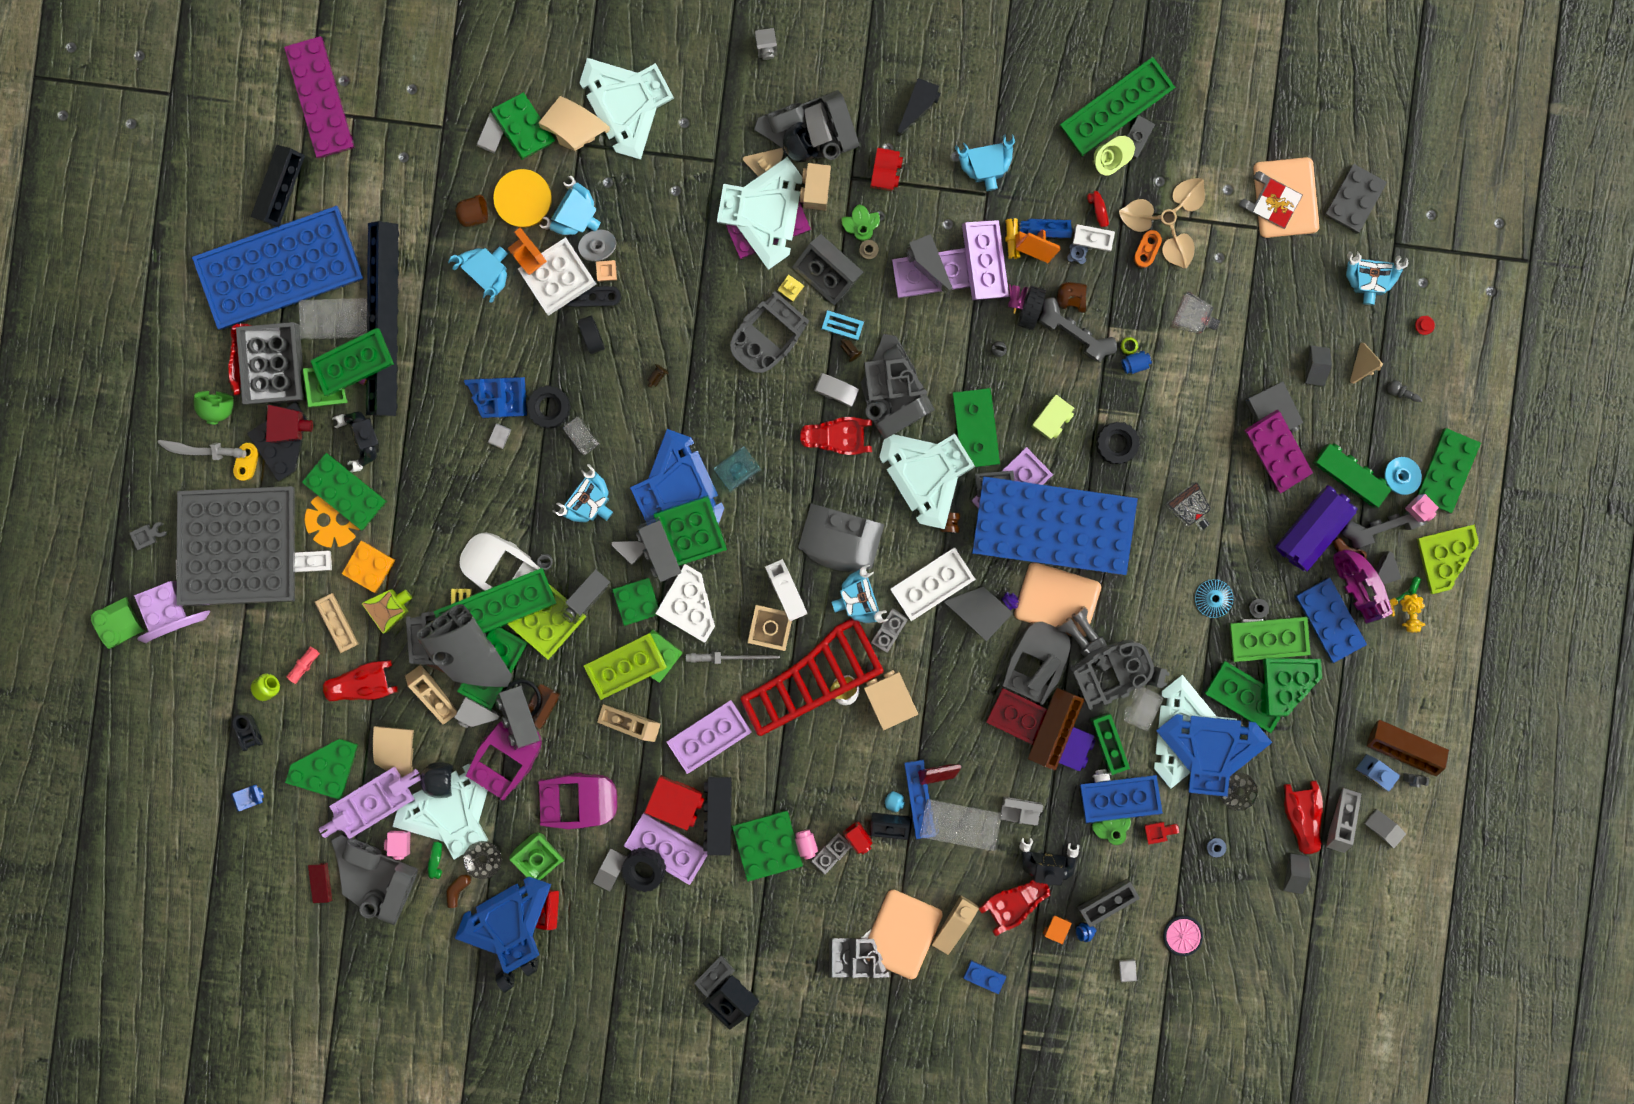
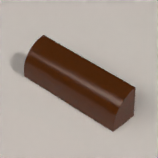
[1028,688,1085,770]
[1367,720,1449,777]

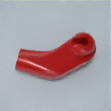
[1087,191,1109,227]

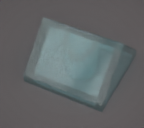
[714,447,762,492]

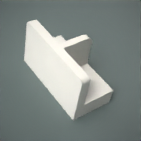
[1073,224,1115,252]

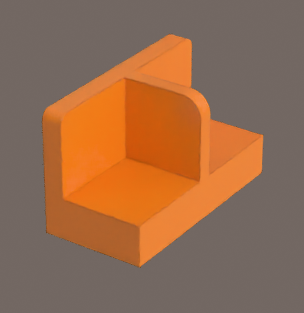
[508,228,547,275]
[1015,229,1060,263]

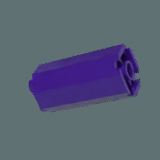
[1275,485,1358,572]

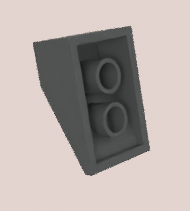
[906,234,953,295]

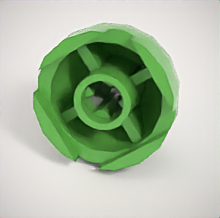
[194,391,234,424]

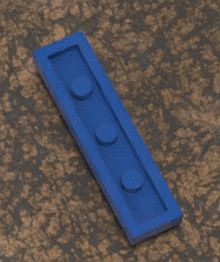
[904,760,935,839]

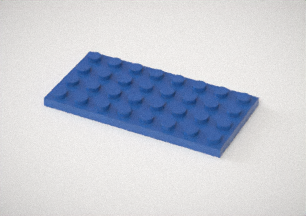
[192,206,364,330]
[972,477,1138,575]

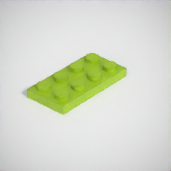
[584,633,667,700]

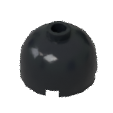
[783,122,819,162]

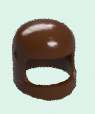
[455,195,488,227]
[1057,282,1087,313]

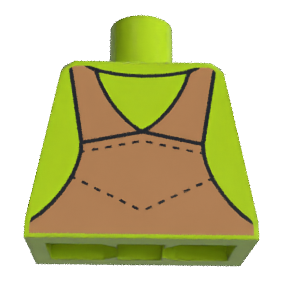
[362,589,412,634]

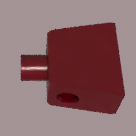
[266,405,313,443]

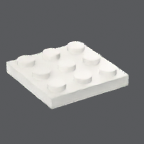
[518,237,596,316]

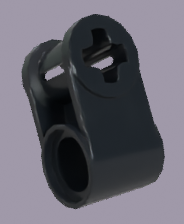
[232,713,263,752]

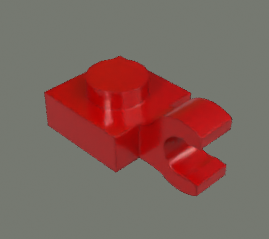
[1144,821,1180,845]

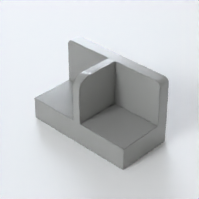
[1000,796,1043,825]

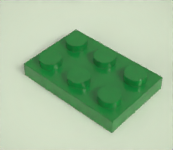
[491,92,555,160]

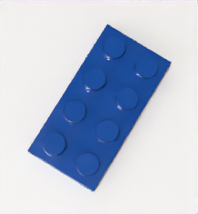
[1295,578,1367,663]
[1080,775,1163,823]

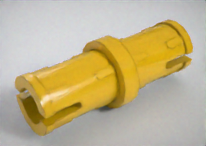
[1005,219,1020,259]

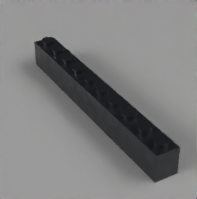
[366,221,399,417]

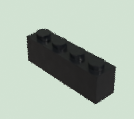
[250,145,305,227]
[703,777,732,856]

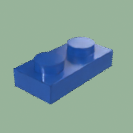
[963,960,1006,994]

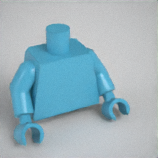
[955,134,1015,191]
[448,246,508,302]

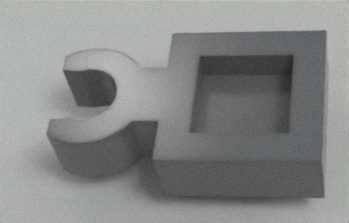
[130,522,168,550]
[1403,773,1429,787]

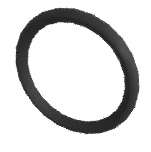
[503,679,541,716]

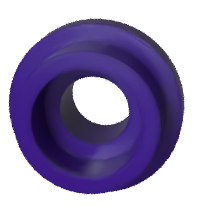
[1002,592,1019,610]

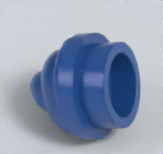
[1076,923,1097,942]

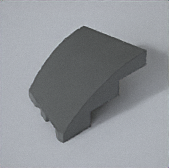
[864,358,927,401]
[944,587,1013,641]
[829,938,890,978]

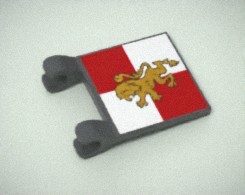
[1239,171,1303,229]

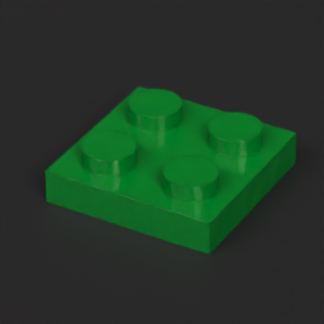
[612,578,659,626]

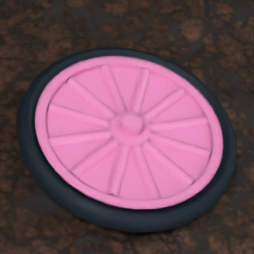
[1163,916,1203,956]

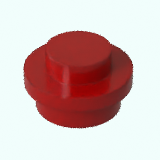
[1415,316,1435,335]

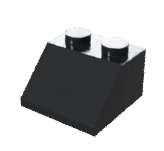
[702,975,760,1030]

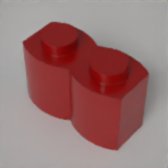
[870,148,903,192]
[843,821,872,855]

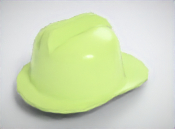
[1093,136,1135,175]

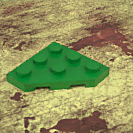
[1263,658,1322,717]
[285,738,359,800]

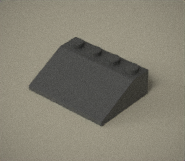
[236,322,306,405]

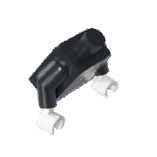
[332,411,379,472]
[1019,838,1079,886]

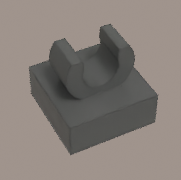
[1147,666,1169,688]

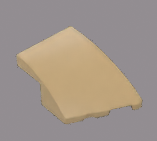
[539,96,610,151]
[373,726,414,777]

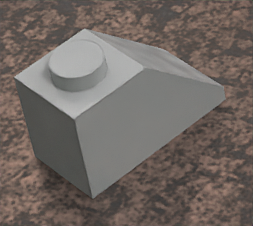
[455,697,502,728]

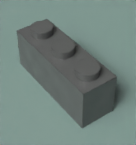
[635,517,682,582]
[495,686,540,750]
[1077,879,1140,927]

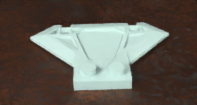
[580,58,674,160]
[717,157,802,270]
[879,434,975,529]
[1154,675,1237,789]
[393,764,488,859]

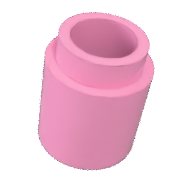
[795,829,818,859]

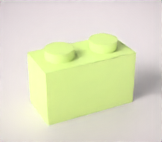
[1031,395,1074,440]

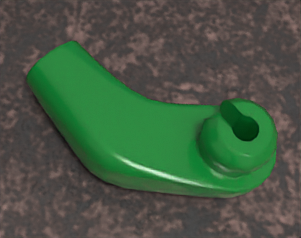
[428,842,442,879]

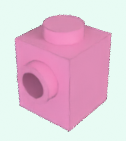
[1405,494,1439,522]
[384,830,410,860]

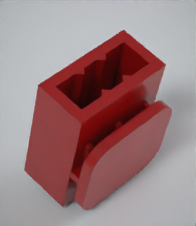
[645,775,704,830]

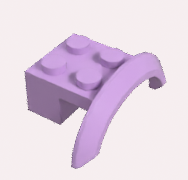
[134,581,210,643]

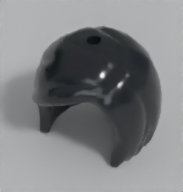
[420,762,453,798]

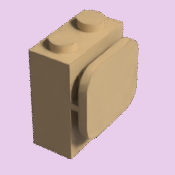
[864,670,918,731]

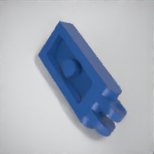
[1019,219,1072,238]

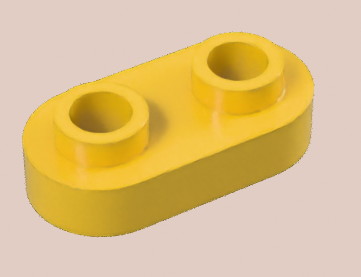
[233,443,259,481]

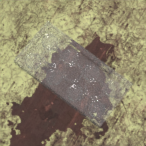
[299,298,367,339]
[920,799,1002,851]

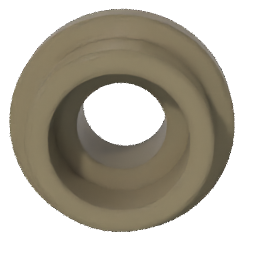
[859,240,879,259]

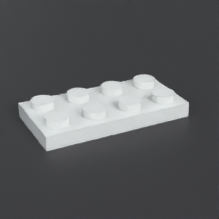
[890,547,975,621]

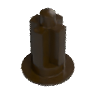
[840,339,863,362]
[647,364,669,388]

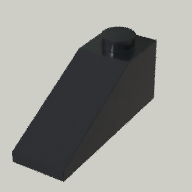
[897,78,941,137]

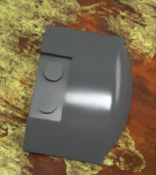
[798,503,884,572]

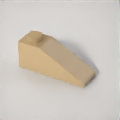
[405,664,458,725]
[597,704,661,742]
[932,896,979,955]

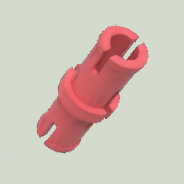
[286,646,320,684]

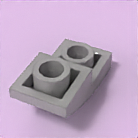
[805,102,832,147]
[477,112,503,153]
[814,373,859,407]
[871,608,909,653]
[810,833,852,875]

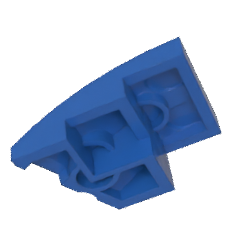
[464,377,527,418]

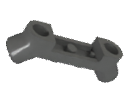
[1037,297,1117,363]
[1341,498,1427,549]

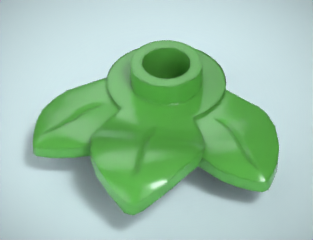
[842,204,880,241]
[1092,818,1131,845]

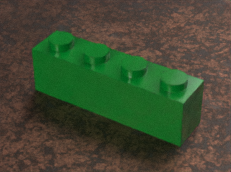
[1312,443,1392,508]

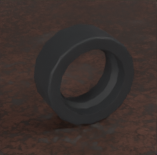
[578,315,605,355]

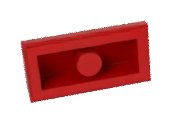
[535,890,559,930]

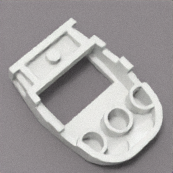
[460,532,540,591]

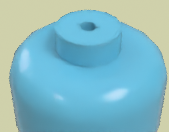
[884,791,905,812]

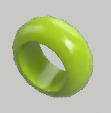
[1121,337,1138,355]

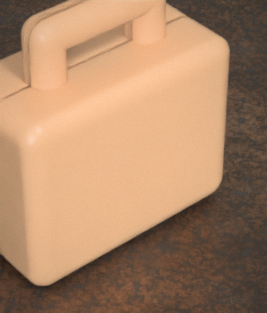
[1253,157,1319,238]
[1014,562,1101,637]
[865,890,943,979]

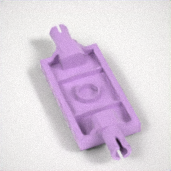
[319,767,421,839]

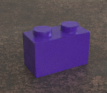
[1059,727,1095,771]

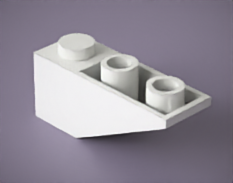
[765,559,807,621]

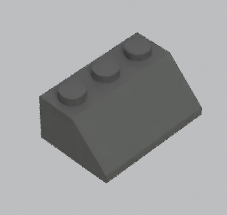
[792,234,863,306]

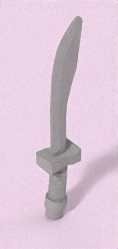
[158,440,246,460]
[686,652,780,664]

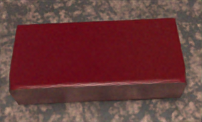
[918,764,961,785]
[308,862,332,903]

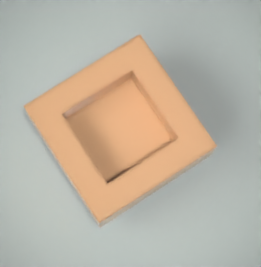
[596,260,617,282]

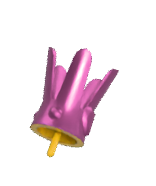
[1008,284,1029,314]

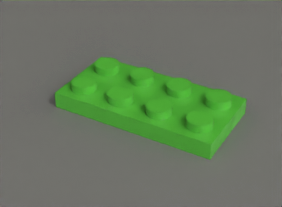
[1229,616,1310,662]

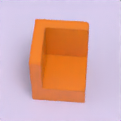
[1043,916,1072,945]

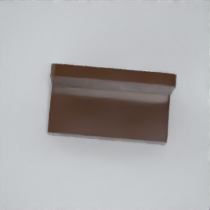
[528,684,561,729]

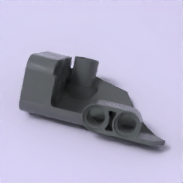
[754,90,860,160]
[861,334,935,439]
[416,604,512,687]
[331,834,419,925]

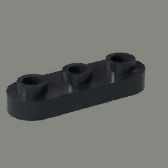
[567,286,621,307]

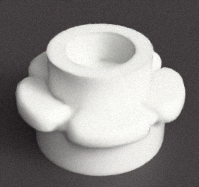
[1092,769,1111,783]

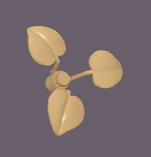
[1119,178,1205,268]

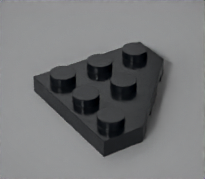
[247,402,308,482]

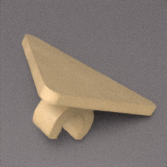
[743,148,784,177]
[1350,342,1383,384]

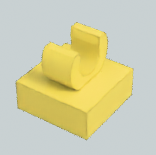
[778,275,804,302]

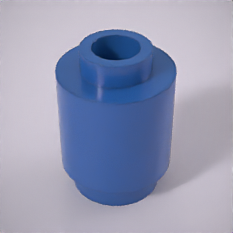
[1121,351,1152,374]

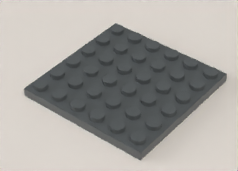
[177,486,295,606]

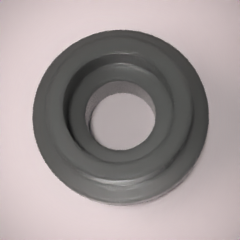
[1249,599,1269,618]

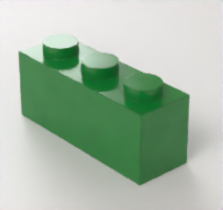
[1090,712,1130,775]

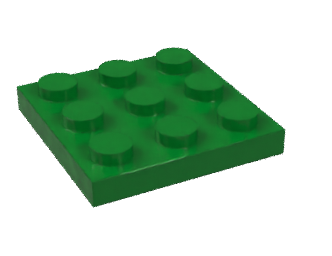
[653,495,727,566]
[732,810,803,881]

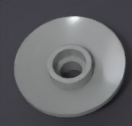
[578,230,616,261]

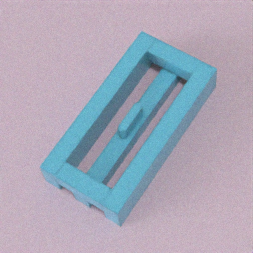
[822,310,864,341]

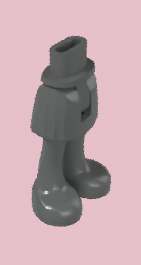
[1056,606,1112,672]

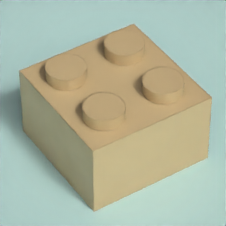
[800,163,831,211]
[748,605,792,651]

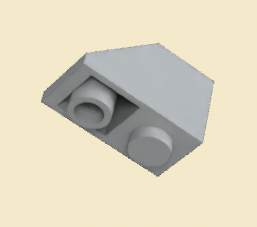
[755,28,777,60]

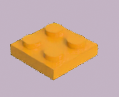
[342,541,395,593]

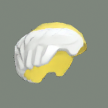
[831,675,860,705]

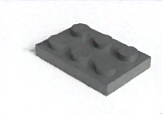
[1324,164,1387,234]

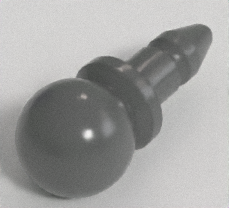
[1387,381,1423,402]

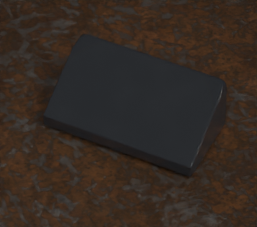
[870,813,910,840]

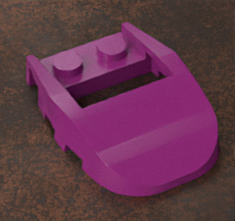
[1333,550,1393,624]
[466,720,542,800]
[539,773,617,829]

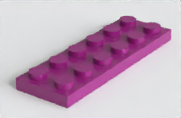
[284,36,355,159]

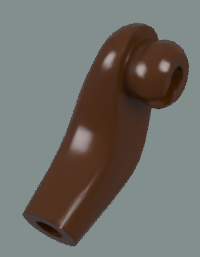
[1332,537,1367,559]
[446,875,471,908]

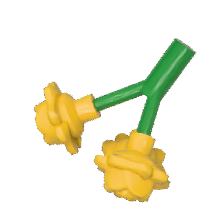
[1389,577,1425,633]

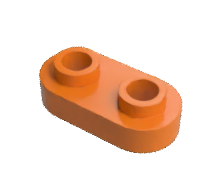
[1134,230,1162,268]

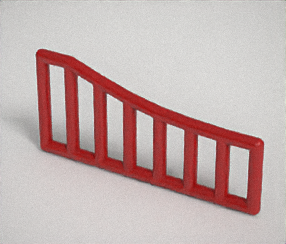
[740,618,883,736]

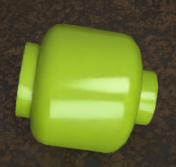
[251,673,280,701]

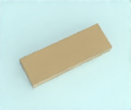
[315,593,359,653]

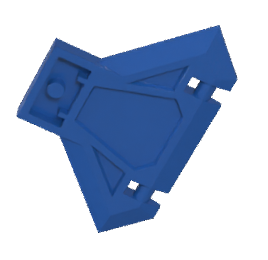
[630,429,724,524]
[1156,714,1272,797]
[455,877,551,973]

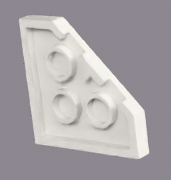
[655,564,715,643]

